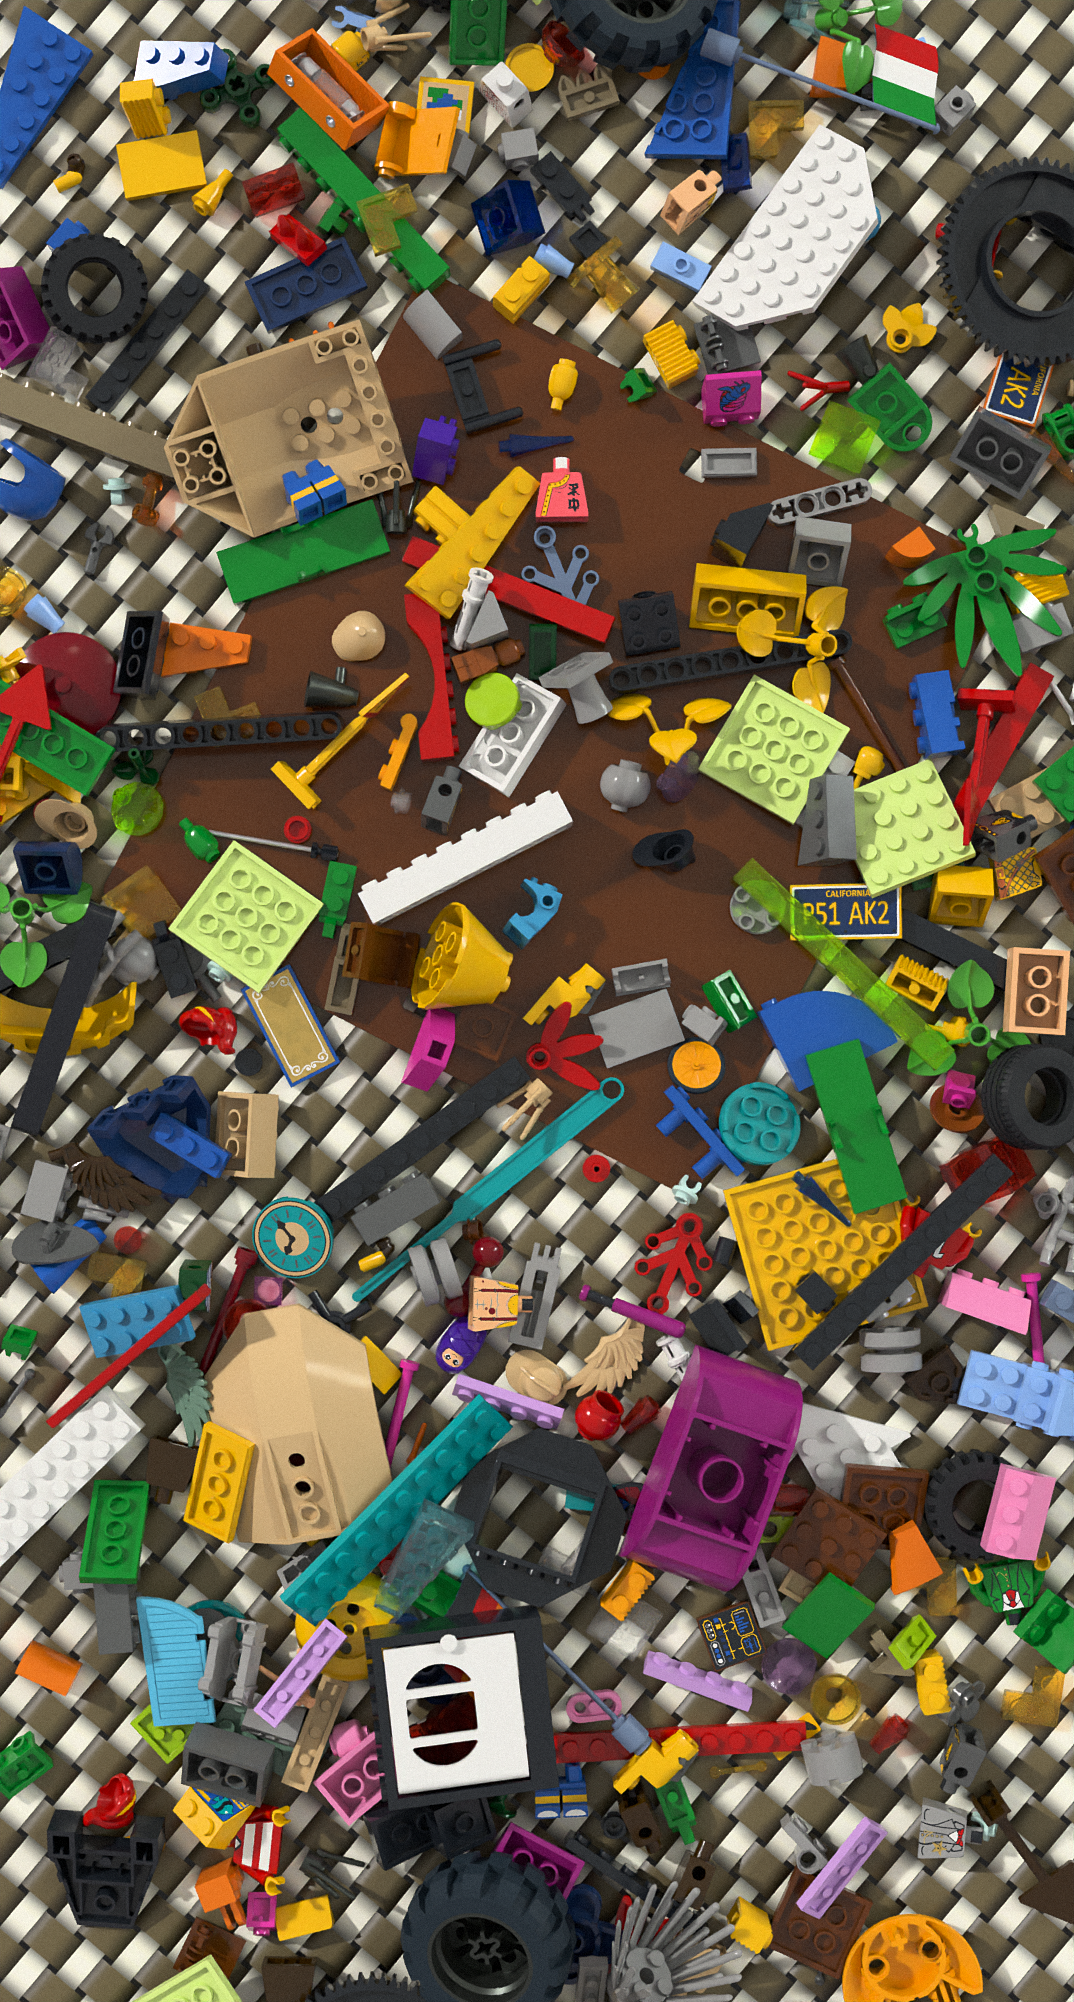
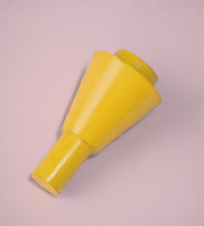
[192,169,233,216]

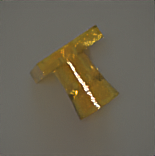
[566,235,640,314]

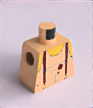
[660,170,723,235]
[468,1275,533,1331]

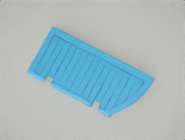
[136,1597,217,1726]

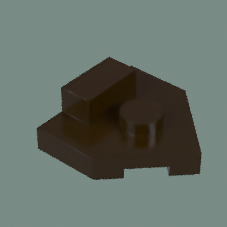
[901,1343,963,1404]

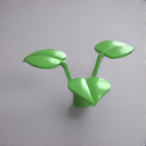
[815,0,903,94]
[0,882,93,988]
[907,960,1031,1076]

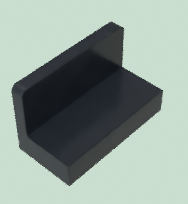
[689,1297,748,1356]

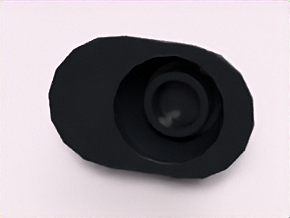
[632,829,696,873]

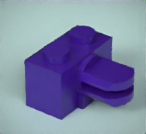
[412,415,460,485]

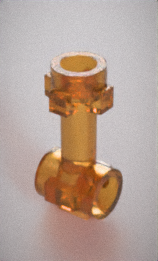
[132,472,163,527]

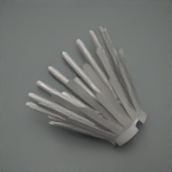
[606,1881,743,2002]

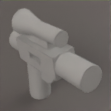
[77,1195,130,1224]

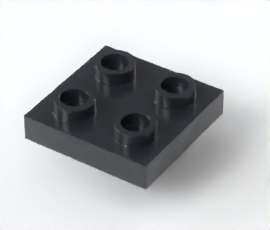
[618,591,681,656]

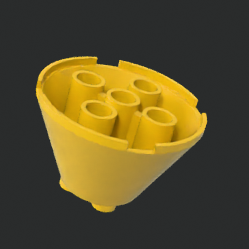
[411,902,513,1010]

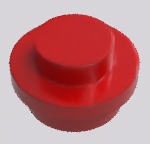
[284,816,312,844]

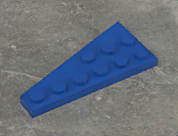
[644,0,741,160]
[0,6,94,189]

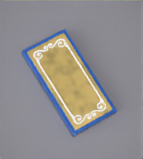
[240,964,341,1088]

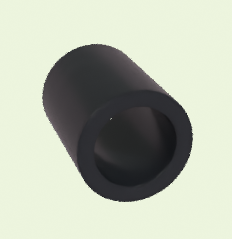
[712,1236,737,1265]

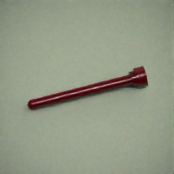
[199,1246,259,1375]

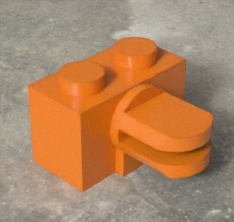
[195,1857,246,1931]

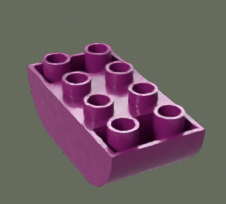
[618,1344,803,1592]

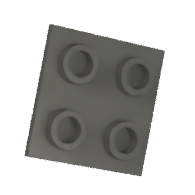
[693,315,761,375]

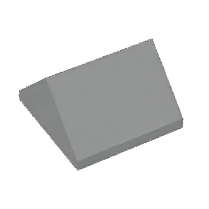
[466,590,509,651]

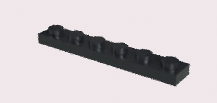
[85,269,210,414]
[564,1829,710,1941]

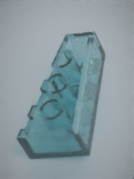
[373,1498,475,1618]

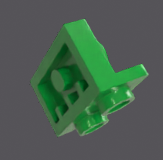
[882,592,947,650]
[407,1565,462,1618]
[0,1731,54,1800]

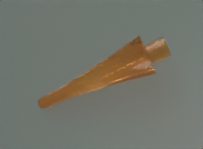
[1028,427,1074,484]

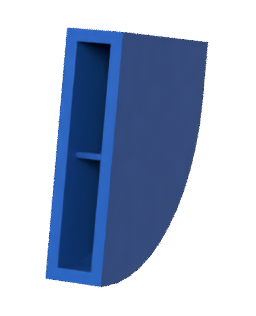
[757,991,898,1092]

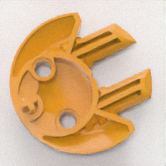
[842,1914,983,2002]

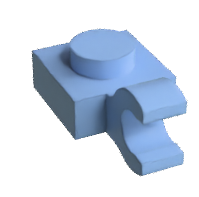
[332,6,383,33]

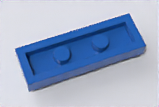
[148,1112,232,1178]

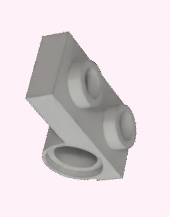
[780,1813,829,1874]

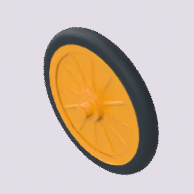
[667,1037,726,1094]

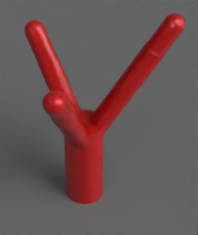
[787,371,850,411]

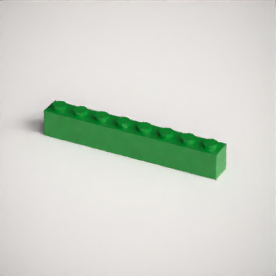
[277,107,451,294]

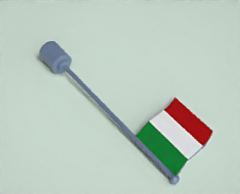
[700,23,940,134]

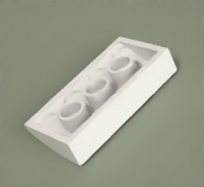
[459,673,567,798]

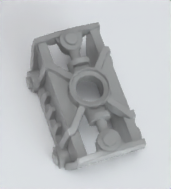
[198,1617,268,1708]

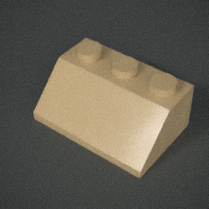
[215,1091,279,1178]

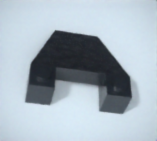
[47,1809,166,1929]

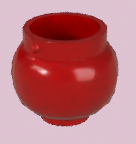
[574,1390,624,1441]

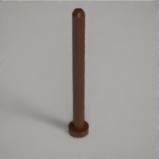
[827,655,906,772]

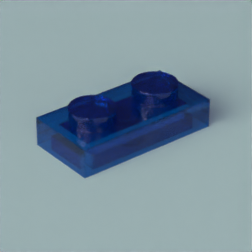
[721,132,752,194]

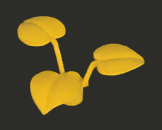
[736,586,848,713]
[607,693,732,767]

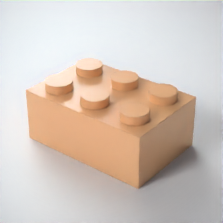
[1003,947,1070,1035]

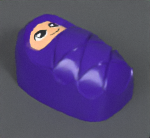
[435,1315,487,1374]

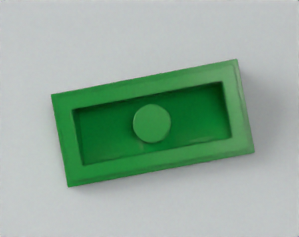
[702,970,758,1033]

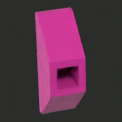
[401,1008,455,1092]

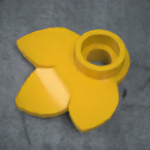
[883,303,937,353]

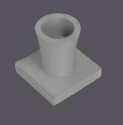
[539,652,613,724]

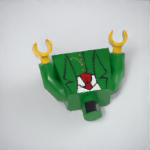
[963,1552,1051,1625]

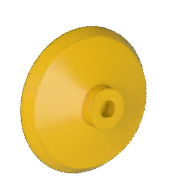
[505,43,554,92]

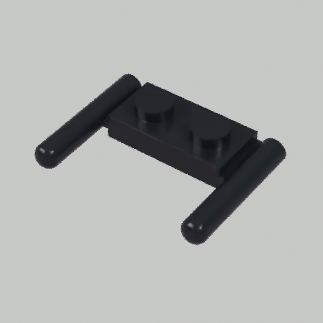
[442,339,523,434]

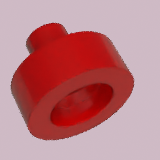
[582,1154,610,1183]

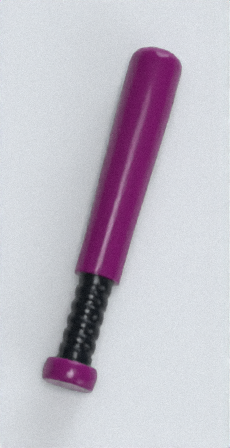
[579,1285,686,1338]

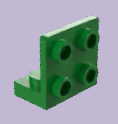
[1013,1588,1074,1674]

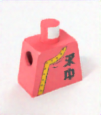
[536,457,588,522]

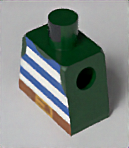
[178,1259,213,1313]

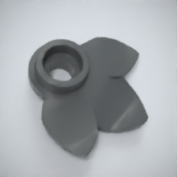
[947,1680,986,1727]

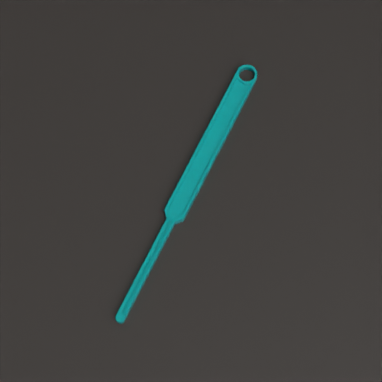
[352,1077,624,1302]

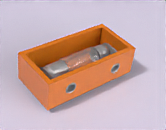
[267,28,390,151]

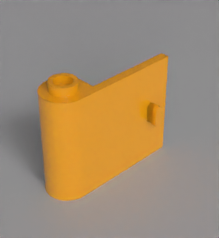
[374,101,460,180]

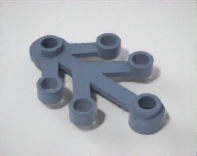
[521,526,599,605]

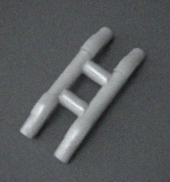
[84,910,143,1008]
[1039,1171,1074,1276]

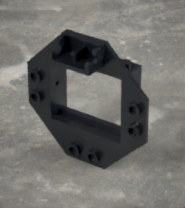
[451,1428,628,1608]

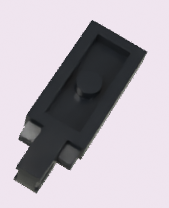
[152,920,198,999]

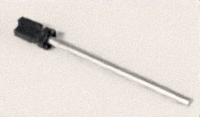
[209,830,339,862]

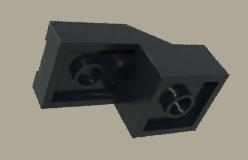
[363,1797,497,1871]

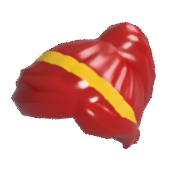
[179,1006,237,1055]
[83,1773,137,1830]

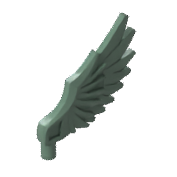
[157,1344,213,1447]

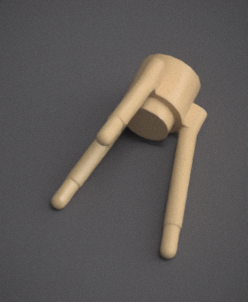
[360,3,432,52]
[496,1078,553,1140]

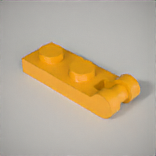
[378,714,418,792]

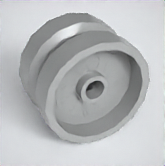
[408,1237,463,1307]
[859,1326,922,1373]

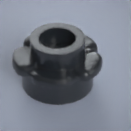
[601,1811,627,1839]

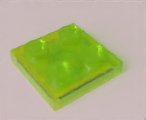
[809,400,881,474]

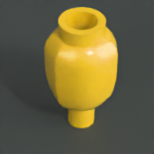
[548,358,578,411]

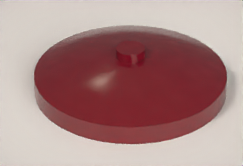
[15,632,122,736]

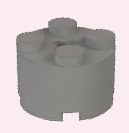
[800,1729,863,1786]

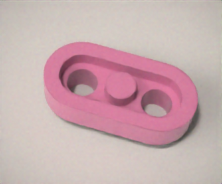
[566,1689,622,1723]

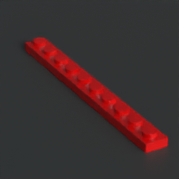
[553,1720,806,1763]

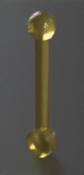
[709,1761,767,1779]

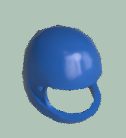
[0,438,66,521]

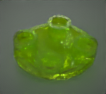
[111,782,164,836]

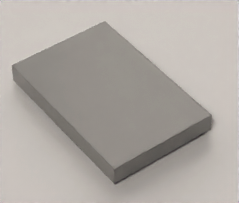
[588,989,685,1068]

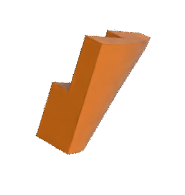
[888,1520,943,1595]

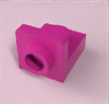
[942,1070,977,1109]
[246,1892,277,1936]

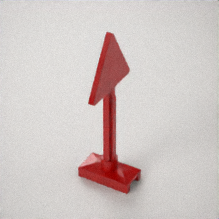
[0,664,52,823]
[957,688,1017,846]

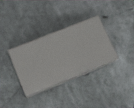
[701,448,757,478]

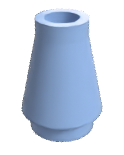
[533,243,574,278]
[23,593,65,634]

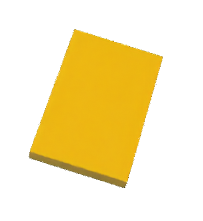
[116,130,207,201]

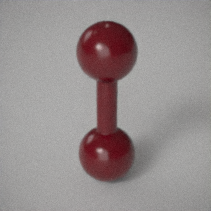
[444,1236,504,1317]

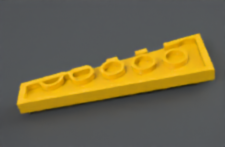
[405,466,540,619]

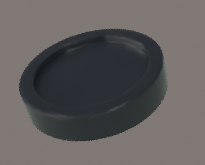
[235,1048,263,1076]

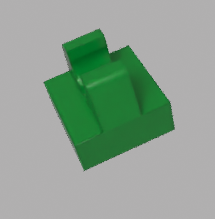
[315,202,349,236]
[620,368,658,402]
[1,1324,38,1360]

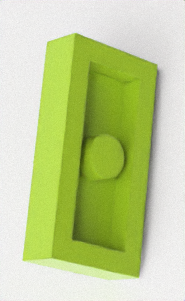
[888,1614,936,1670]

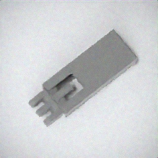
[508,1242,562,1350]

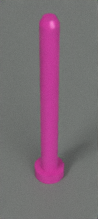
[1021,1272,1045,1363]
[385,1359,420,1469]

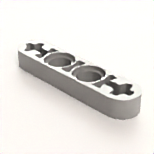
[768,478,872,526]

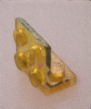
[101,865,182,938]

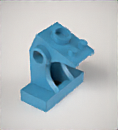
[502,877,563,950]

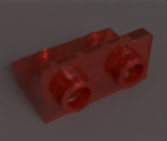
[242,163,305,218]

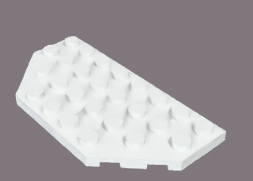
[692,124,878,331]

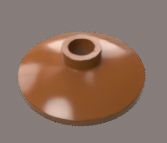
[929,1085,984,1133]

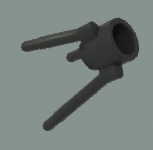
[377,479,421,534]
[299,1848,365,1900]

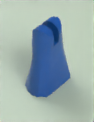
[31,1219,107,1294]

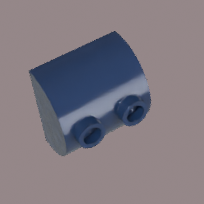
[13,841,83,895]

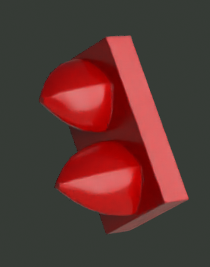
[269,214,327,266]

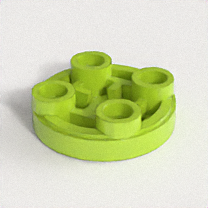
[465,673,522,730]

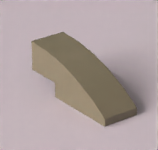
[324,923,360,1015]

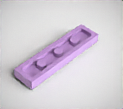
[452,1374,564,1430]
[253,1619,348,1729]
[643,1650,752,1712]
[796,1817,888,1919]

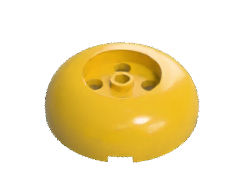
[295,1572,405,1682]

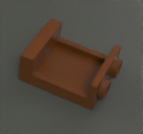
[342,921,420,988]

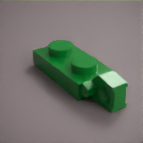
[318,861,357,939]
[654,1779,697,1845]

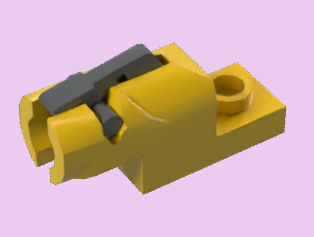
[523,963,606,1026]
[612,1729,699,1794]

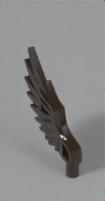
[48,1142,162,1213]

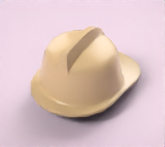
[34,799,97,849]
[506,1350,568,1405]

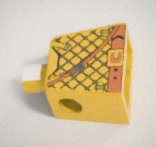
[988,847,1043,902]

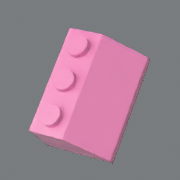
[937,1268,1031,1335]
[980,1463,1056,1560]
[313,1731,397,1826]

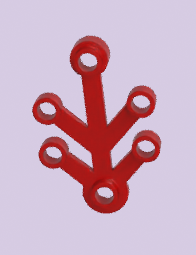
[634,1213,713,1314]

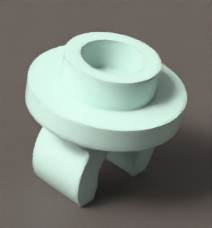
[103,478,131,505]
[207,961,232,983]
[672,1175,702,1206]
[971,1812,998,1842]

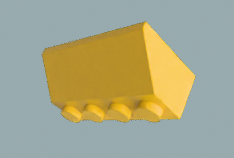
[689,563,806,637]

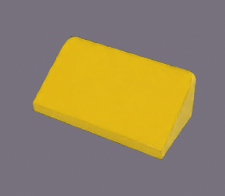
[276,1894,335,1941]

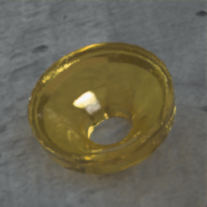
[810,1673,861,1725]

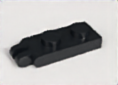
[530,151,595,223]

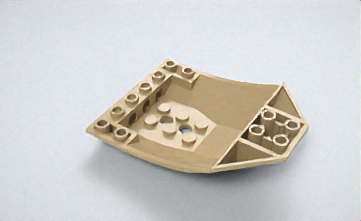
[164,319,413,538]
[204,1303,393,1545]

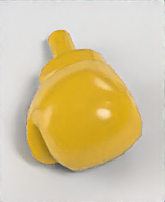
[852,746,885,789]
[924,1016,970,1047]

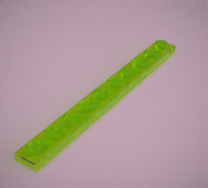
[733,858,955,1071]

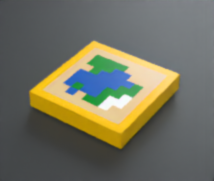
[417,76,475,138]

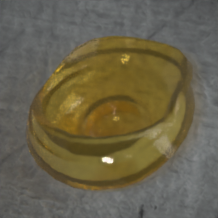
[0,566,28,617]

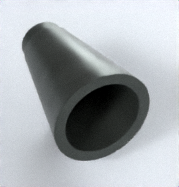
[834,334,879,386]
[304,667,359,707]

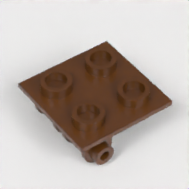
[173,1916,247,1979]

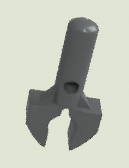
[84,522,115,575]

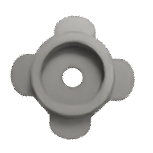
[1033,1188,1065,1219]

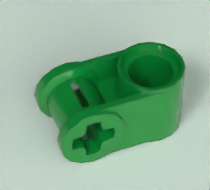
[1042,403,1074,461]

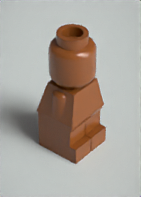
[451,638,526,686]

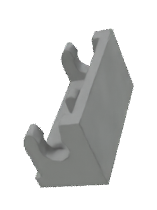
[611,959,671,996]

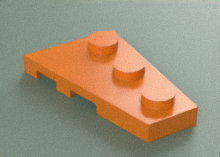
[161,622,252,678]

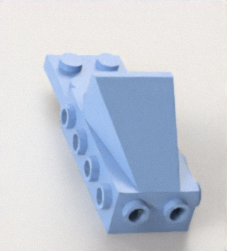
[957,1349,1074,1442]

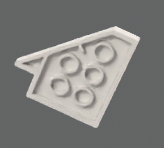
[795,1402,911,1500]

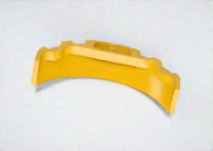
[0,982,137,1056]

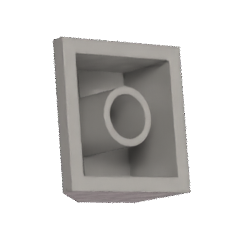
[787,516,851,587]

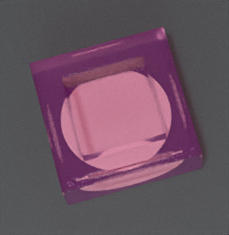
[254,1276,283,1305]

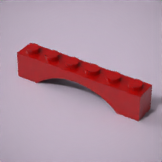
[404,594,459,763]

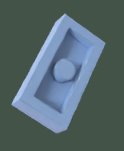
[650,242,712,293]

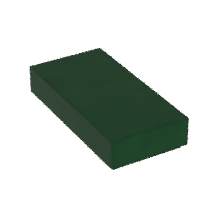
[529,624,557,680]

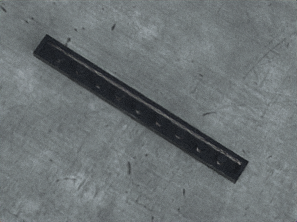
[314,1056,531,1223]
[792,1153,1014,1371]

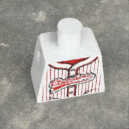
[478,61,533,128]

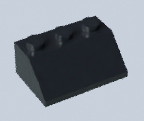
[710,503,774,568]
[113,611,170,700]

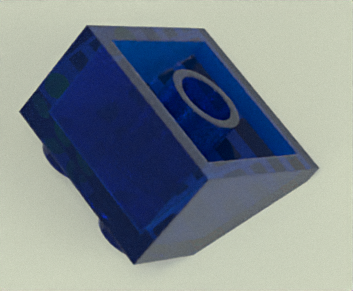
[471,179,546,256]

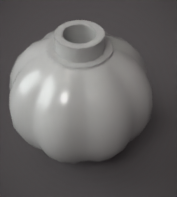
[600,759,651,812]
[112,937,160,986]

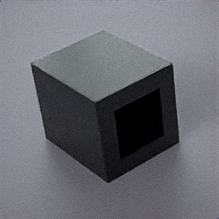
[792,1269,838,1315]

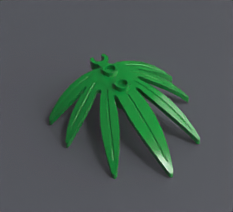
[903,524,1067,677]

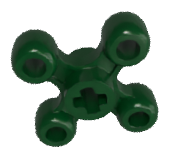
[199,48,276,129]

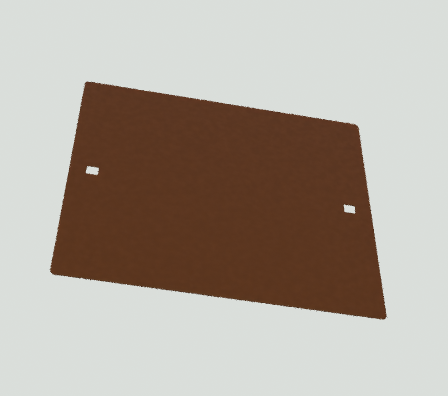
[104,280,1012,1189]

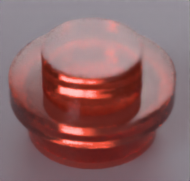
[114,1226,142,1254]

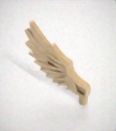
[562,1318,646,1397]

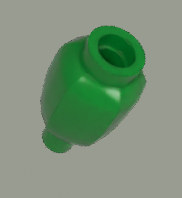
[179,818,221,863]

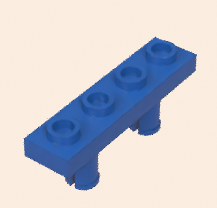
[656,1085,745,1179]

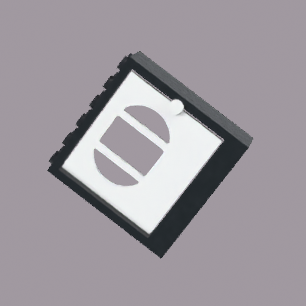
[364,1605,559,1811]

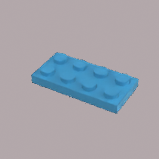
[79,1285,196,1358]

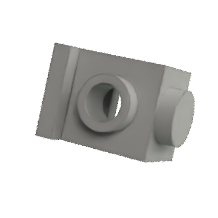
[682,1004,728,1046]

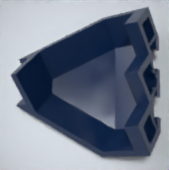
[87,1075,211,1204]

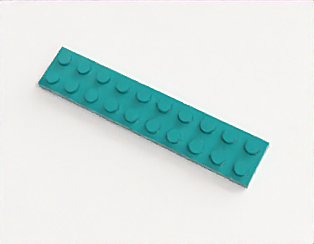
[279,1394,513,1627]

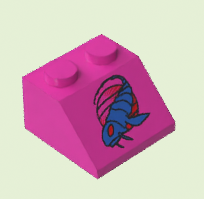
[701,370,762,427]

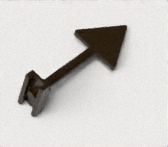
[968,1780,1074,1925]

